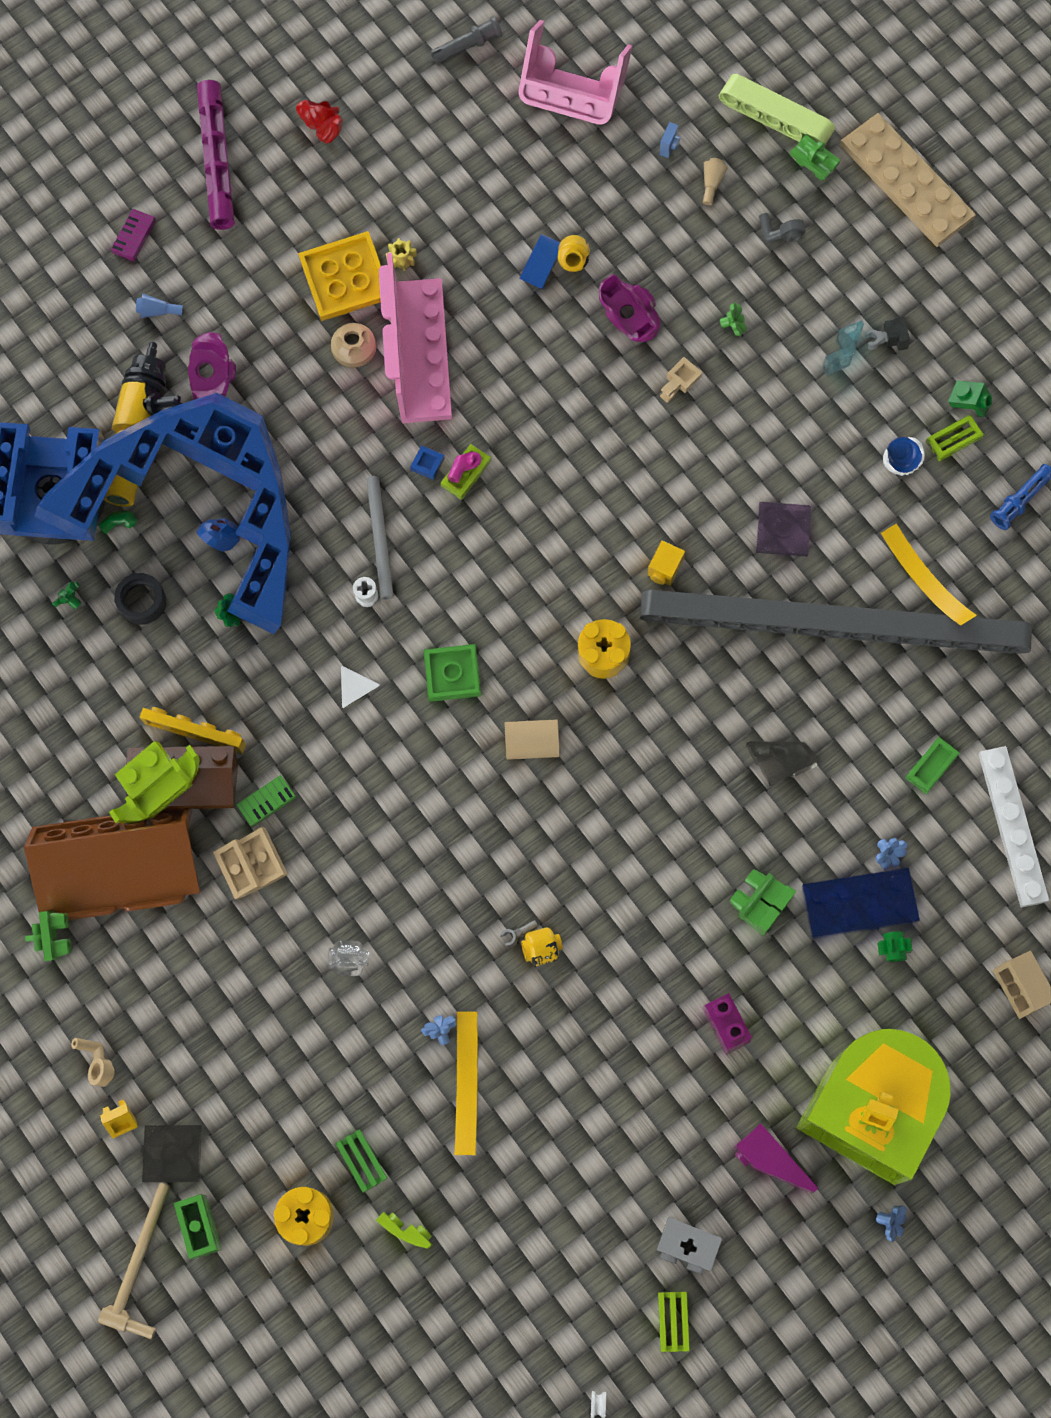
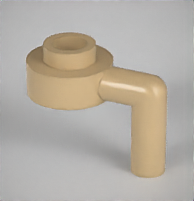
[71,1038,114,1087]

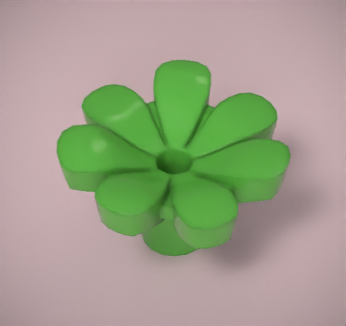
[720,302,747,336]

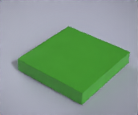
[424,644,481,702]

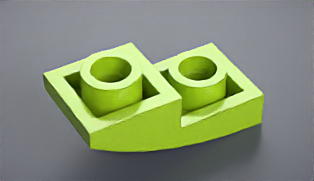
[376,1212,433,1249]

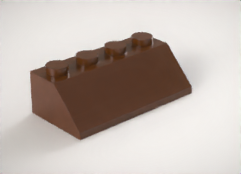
[126,746,238,809]

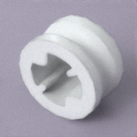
[591,1391,606,1418]

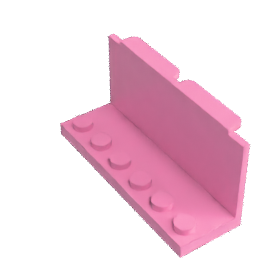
[379,253,452,423]

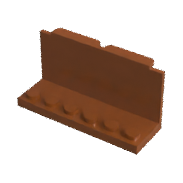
[24,809,200,920]

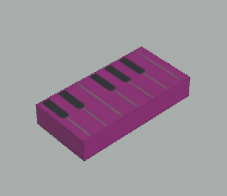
[111,209,156,262]

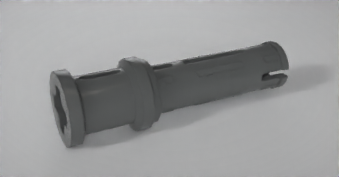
[430,16,502,65]

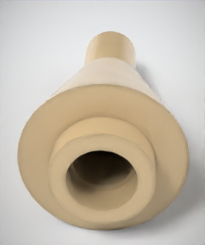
[703,158,728,205]

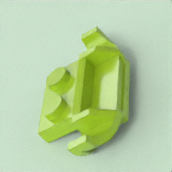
[109,741,200,823]

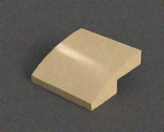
[213,827,288,900]

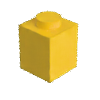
[647,541,685,586]

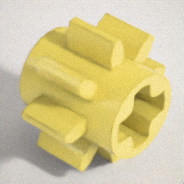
[386,238,417,271]

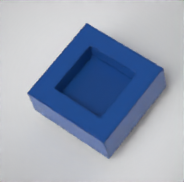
[410,445,445,480]

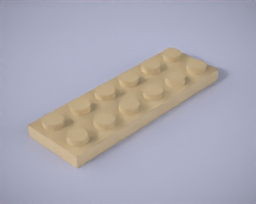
[840,113,976,247]

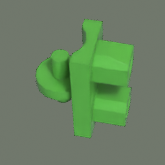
[790,135,840,181]
[25,910,72,961]

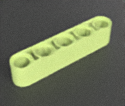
[719,74,835,145]

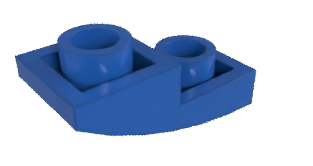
[519,234,560,290]

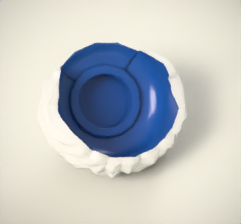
[883,437,925,476]

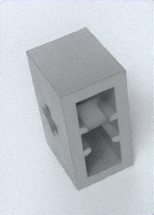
[656,1217,722,1275]

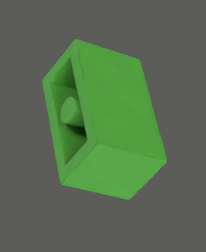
[174,1194,222,1259]

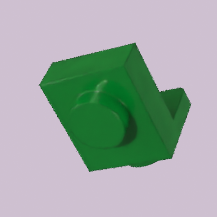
[948,380,992,417]

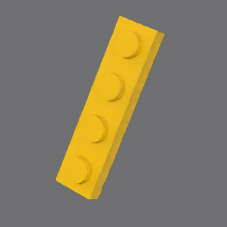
[139,707,246,754]

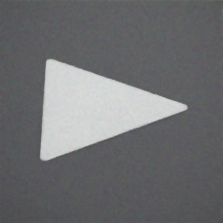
[341,666,380,708]

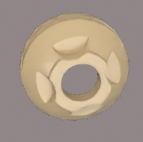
[331,323,376,368]

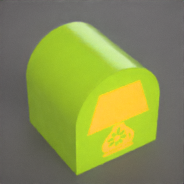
[795,1029,951,1185]

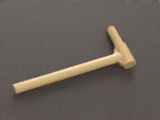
[98,1183,170,1339]

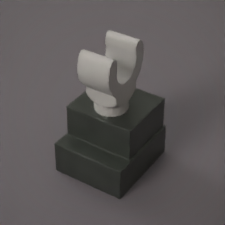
[865,317,910,351]

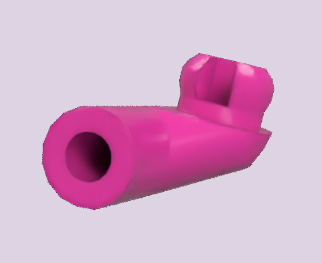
[447,452,482,483]

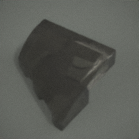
[746,741,818,786]

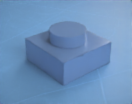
[659,122,681,158]

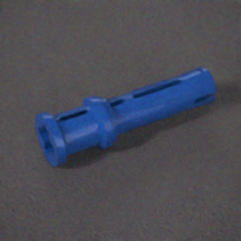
[990,464,1051,530]

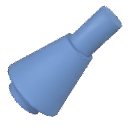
[136,293,183,318]

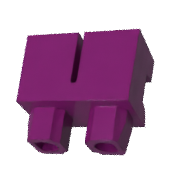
[702,993,752,1055]

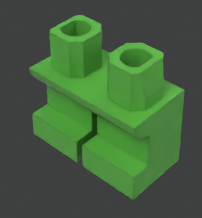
[729,869,796,937]

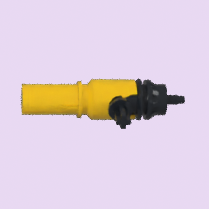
[104,342,183,507]

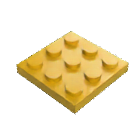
[298,231,381,321]

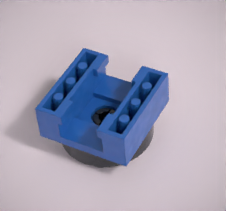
[0,422,106,545]

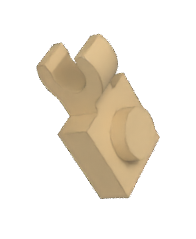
[660,357,703,403]

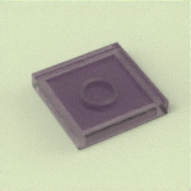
[756,502,811,557]

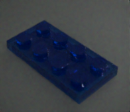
[801,868,920,939]

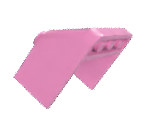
[519,20,633,124]

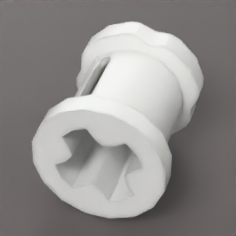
[353,577,379,607]

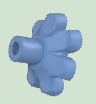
[875,838,908,870]
[421,1015,456,1045]
[876,1205,907,1242]

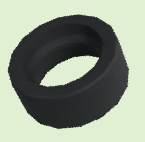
[114,573,166,625]

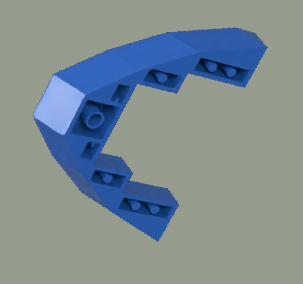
[34,392,291,634]

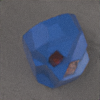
[196,518,240,552]

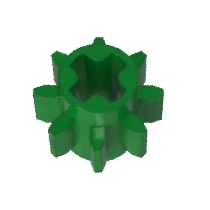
[877,931,913,962]

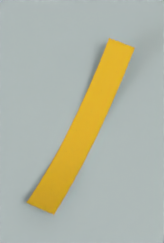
[881,523,977,625]
[454,1012,478,1155]

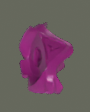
[599,274,661,342]
[188,332,236,400]

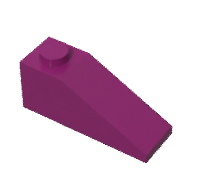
[734,1123,818,1193]

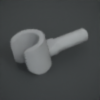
[500,920,538,946]

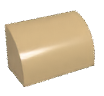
[505,720,559,760]
[993,951,1051,1019]

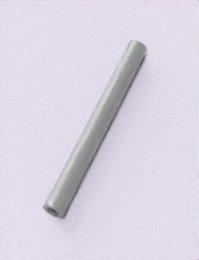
[366,476,394,600]

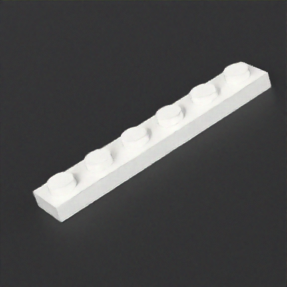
[978,746,1049,908]

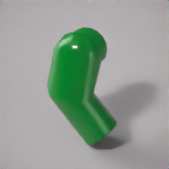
[98,510,137,534]

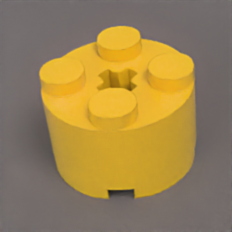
[578,619,631,679]
[274,1187,334,1246]

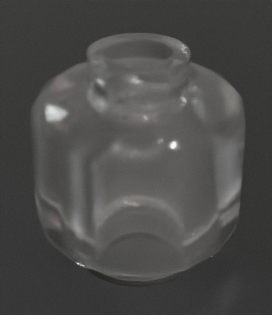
[328,941,369,976]

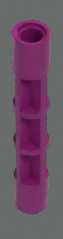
[197,80,235,230]

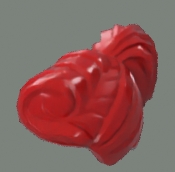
[296,100,343,143]

